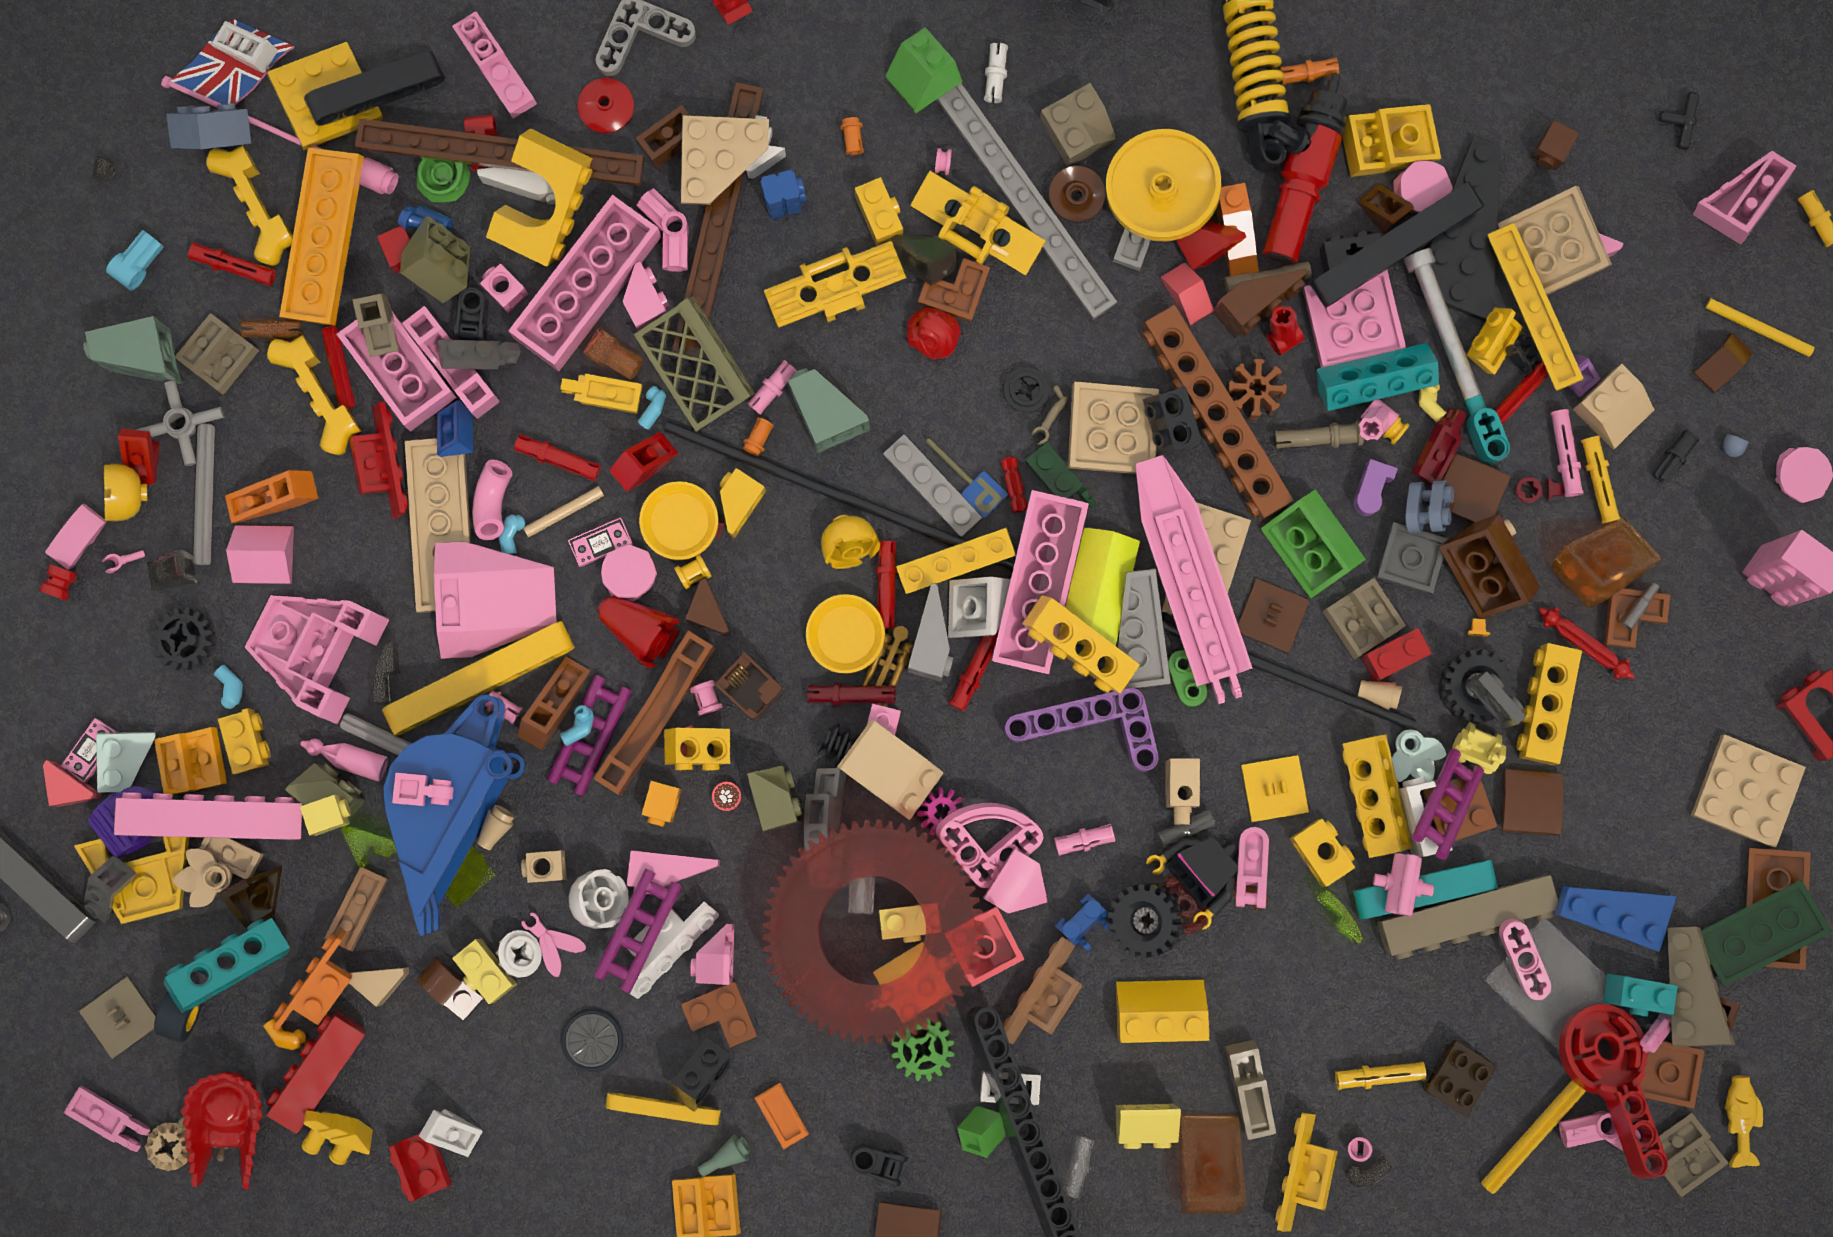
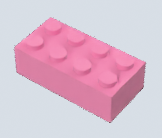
[337,311,457,432]
[1742,530,1833,607]

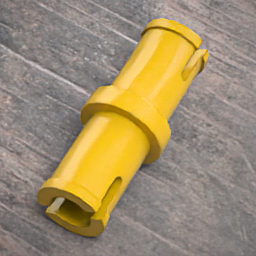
[1797,189,1833,248]

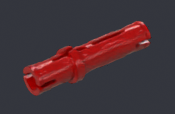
[188,242,276,287]
[514,433,601,482]
[875,541,898,628]
[948,631,999,712]

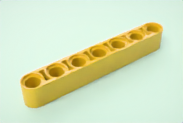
[382,621,575,736]

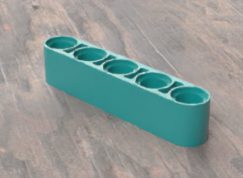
[1353,860,1498,920]

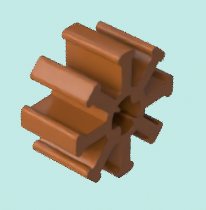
[1226,359,1287,421]

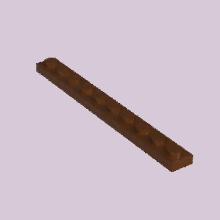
[672,82,764,361]
[355,119,645,186]

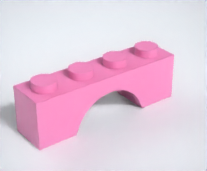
[402,306,500,419]

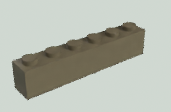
[1376,875,1558,960]

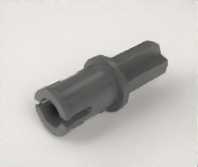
[1157,810,1215,849]

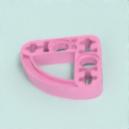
[936,803,1043,888]

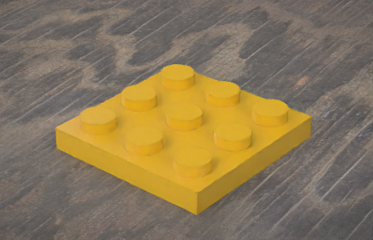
[267,42,383,150]

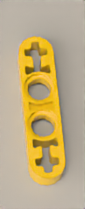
[605,1092,721,1125]

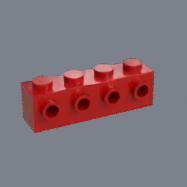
[265,1010,365,1134]

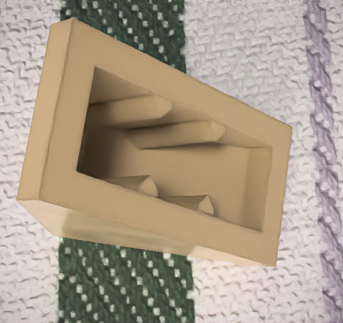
[349,967,409,1006]

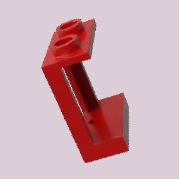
[1775,669,1833,761]

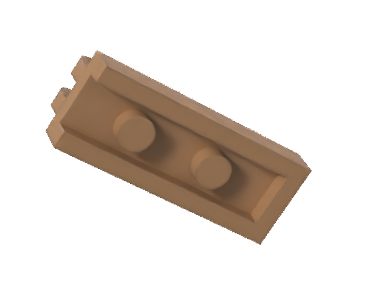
[324,867,388,952]

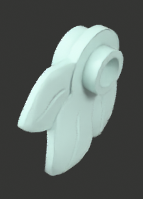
[1392,729,1446,782]

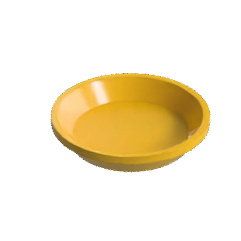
[639,482,718,560]
[806,594,885,674]

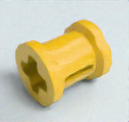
[674,554,712,590]

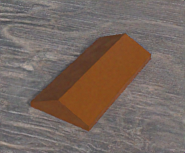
[1746,848,1811,970]

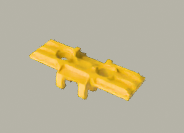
[764,241,906,328]

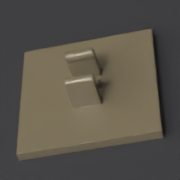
[79,976,156,1059]

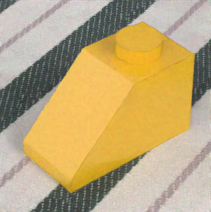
[719,468,766,538]

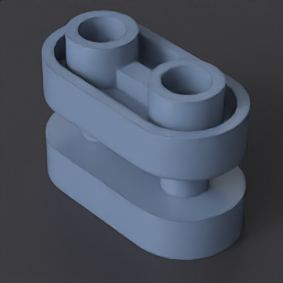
[1406,480,1454,533]

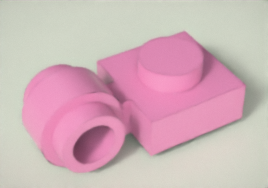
[392,773,454,806]

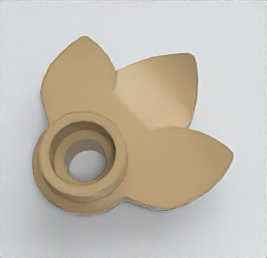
[172,849,232,907]

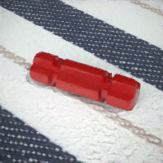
[1001,457,1027,513]

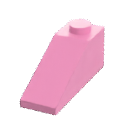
[627,851,720,894]

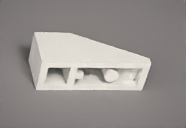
[477,167,556,204]

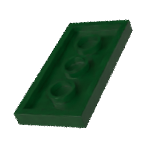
[1701,880,1832,986]

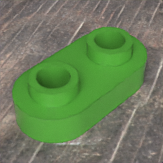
[1168,650,1207,707]

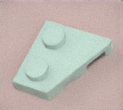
[96,732,156,793]

